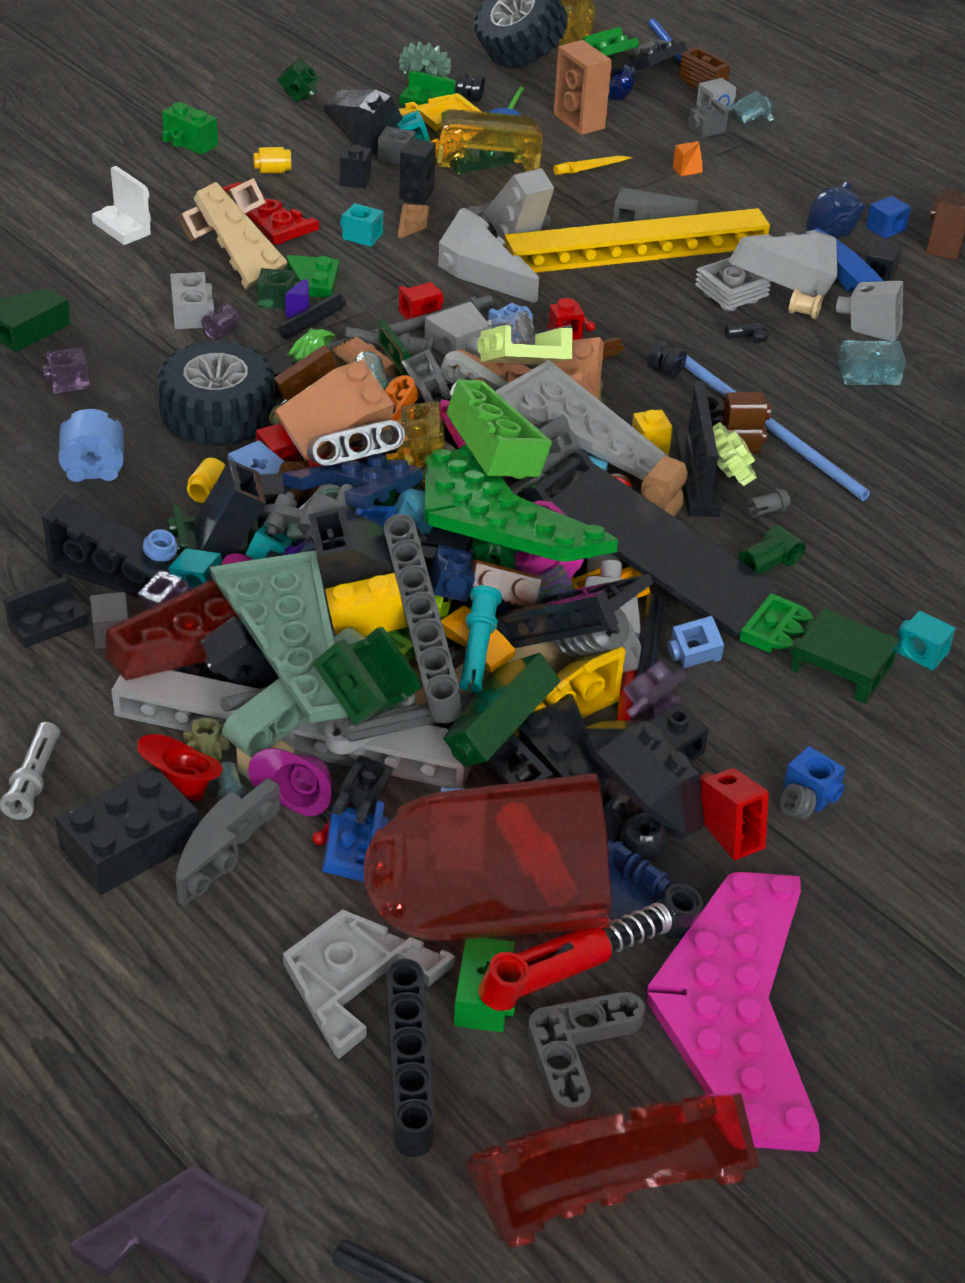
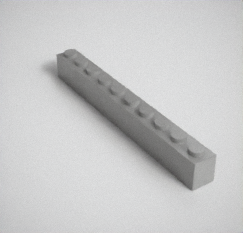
[112,661,471,789]

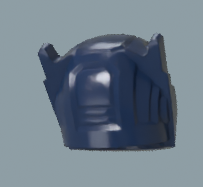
[806,182,866,238]

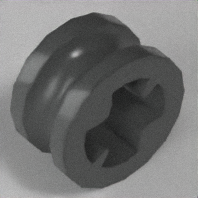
[780,783,816,820]

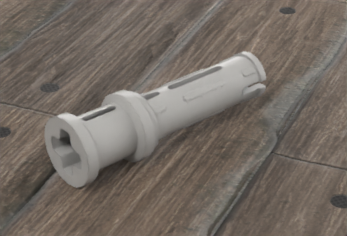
[0,722,60,820]

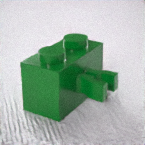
[162,102,218,155]

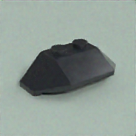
[580,721,705,839]

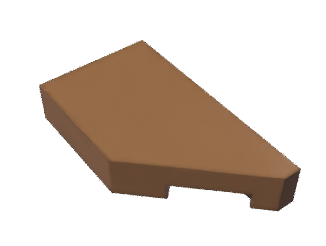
[398,204,429,238]

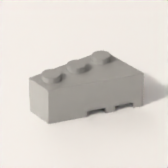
[485,168,554,240]

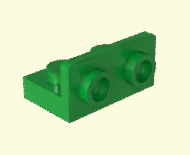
[582,27,640,56]
[399,70,456,106]

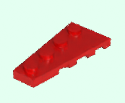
[222,182,319,245]

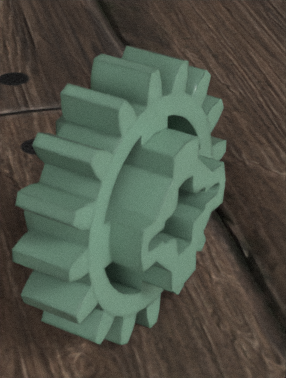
[399,42,452,78]

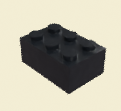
[55,766,199,895]

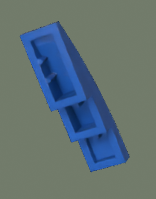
[803,228,883,292]

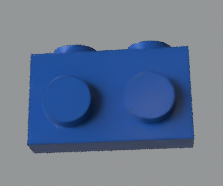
[322,801,388,883]

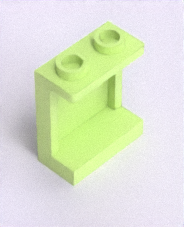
[477,325,572,365]

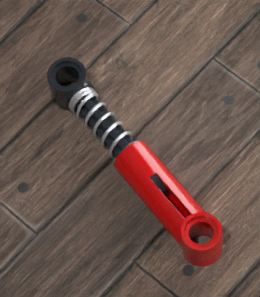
[479,883,703,1011]

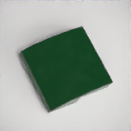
[378,319,412,377]

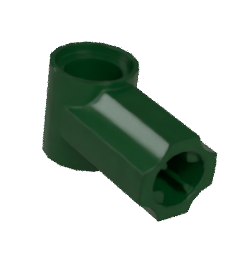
[738,525,806,574]

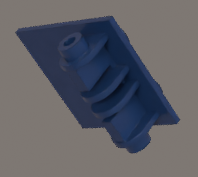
[575,840,673,921]

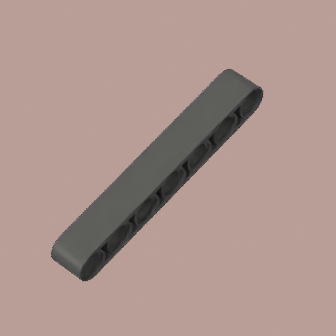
[384,514,463,723]

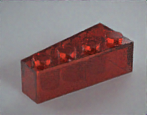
[106,580,240,681]

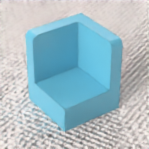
[395,488,433,535]

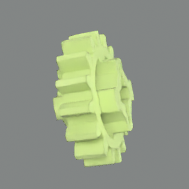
[713,422,757,486]

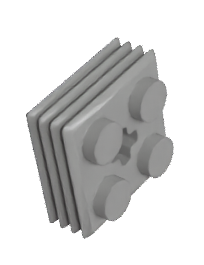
[695,258,771,311]

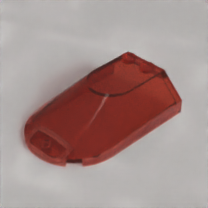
[364,774,613,941]

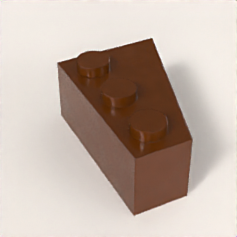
[926,189,965,260]

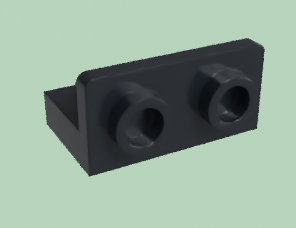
[4,576,88,648]

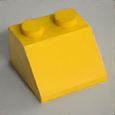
[325,573,407,637]

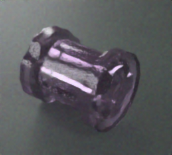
[201,303,240,339]

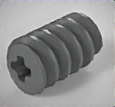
[554,608,629,658]

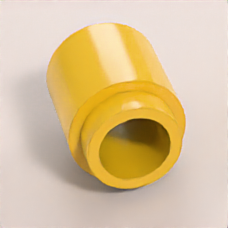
[253,147,291,174]
[187,458,226,503]

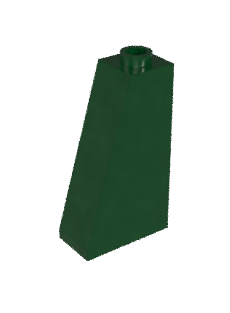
[443,652,560,768]

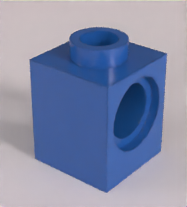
[866,196,911,239]
[783,746,846,813]

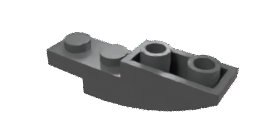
[175,778,280,907]

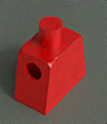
[700,768,769,861]

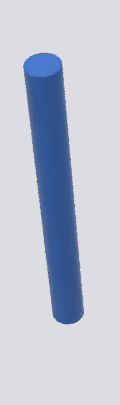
[648,18,683,63]

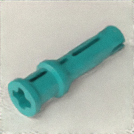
[459,585,502,693]

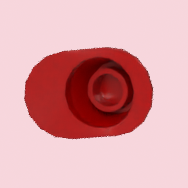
[137,734,223,802]

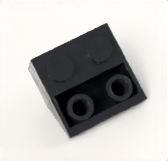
[308,507,395,589]

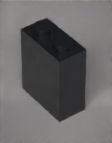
[193,459,266,561]

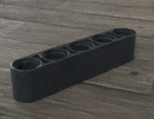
[386,958,434,1157]

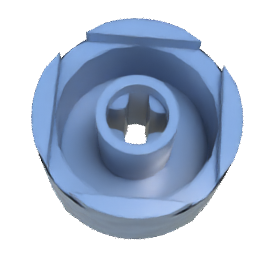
[58,409,124,482]

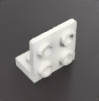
[92,166,151,245]

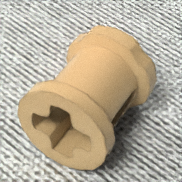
[788,289,823,320]

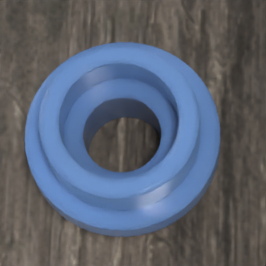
[143,529,177,561]

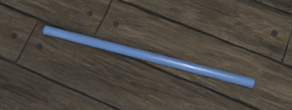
[684,355,870,501]

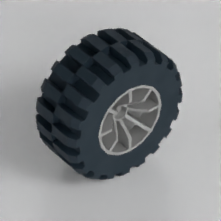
[474,0,568,68]
[157,340,275,446]

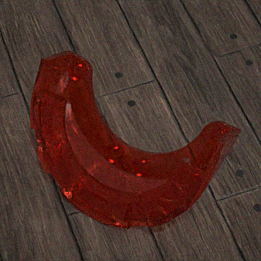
[465,1093,760,1248]

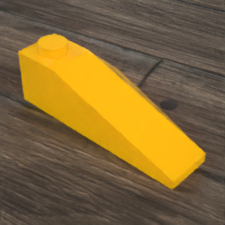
[533,646,626,718]

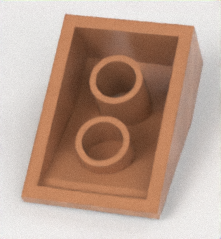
[275,359,394,460]

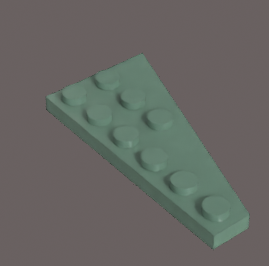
[210,550,348,723]

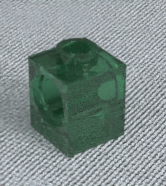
[257,268,299,310]

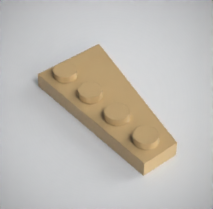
[194,182,287,290]

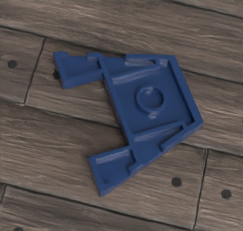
[282,454,423,510]

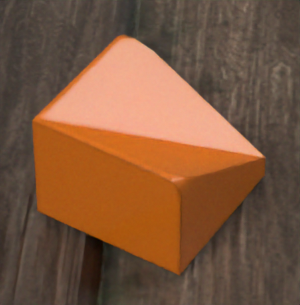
[673,141,703,176]

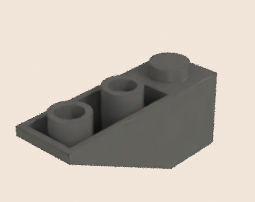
[613,187,698,223]

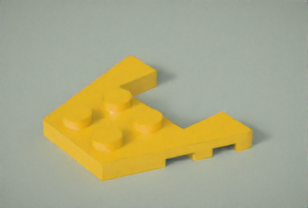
[396,93,487,162]

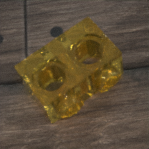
[396,401,445,467]

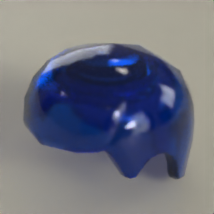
[608,65,635,101]

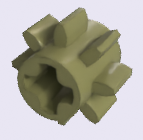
[183,718,230,760]

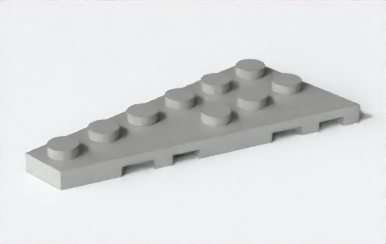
[496,360,688,480]

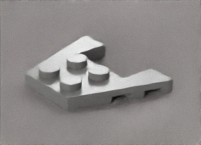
[283,909,455,1059]

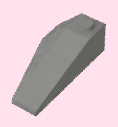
[729,230,837,299]

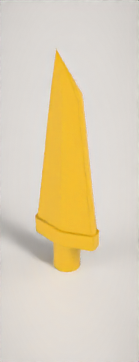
[553,156,633,175]

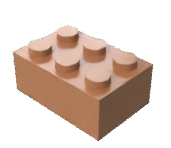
[553,40,612,135]

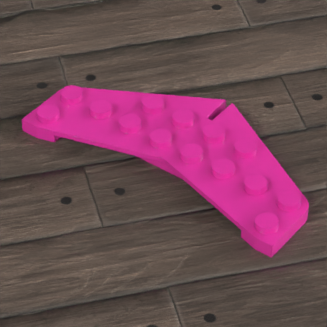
[646,872,820,1152]

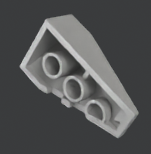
[438,208,539,303]

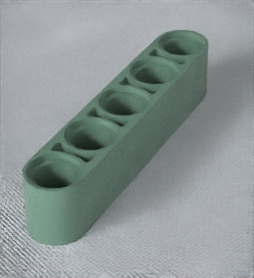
[222,628,366,758]

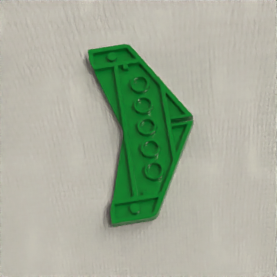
[425,444,618,562]

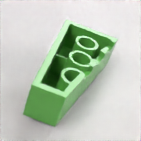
[446,379,552,479]

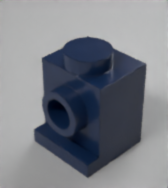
[428,545,475,602]

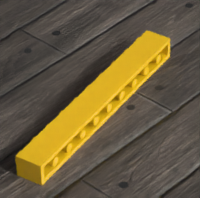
[504,208,770,273]

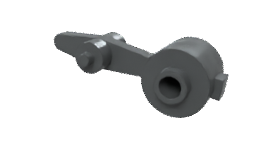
[258,484,353,544]

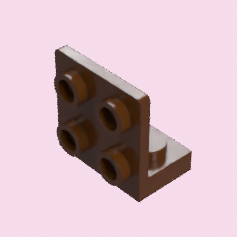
[274,344,338,401]

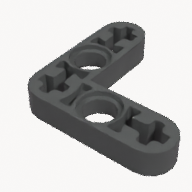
[527,992,645,1120]

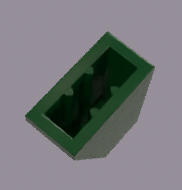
[0,289,70,352]

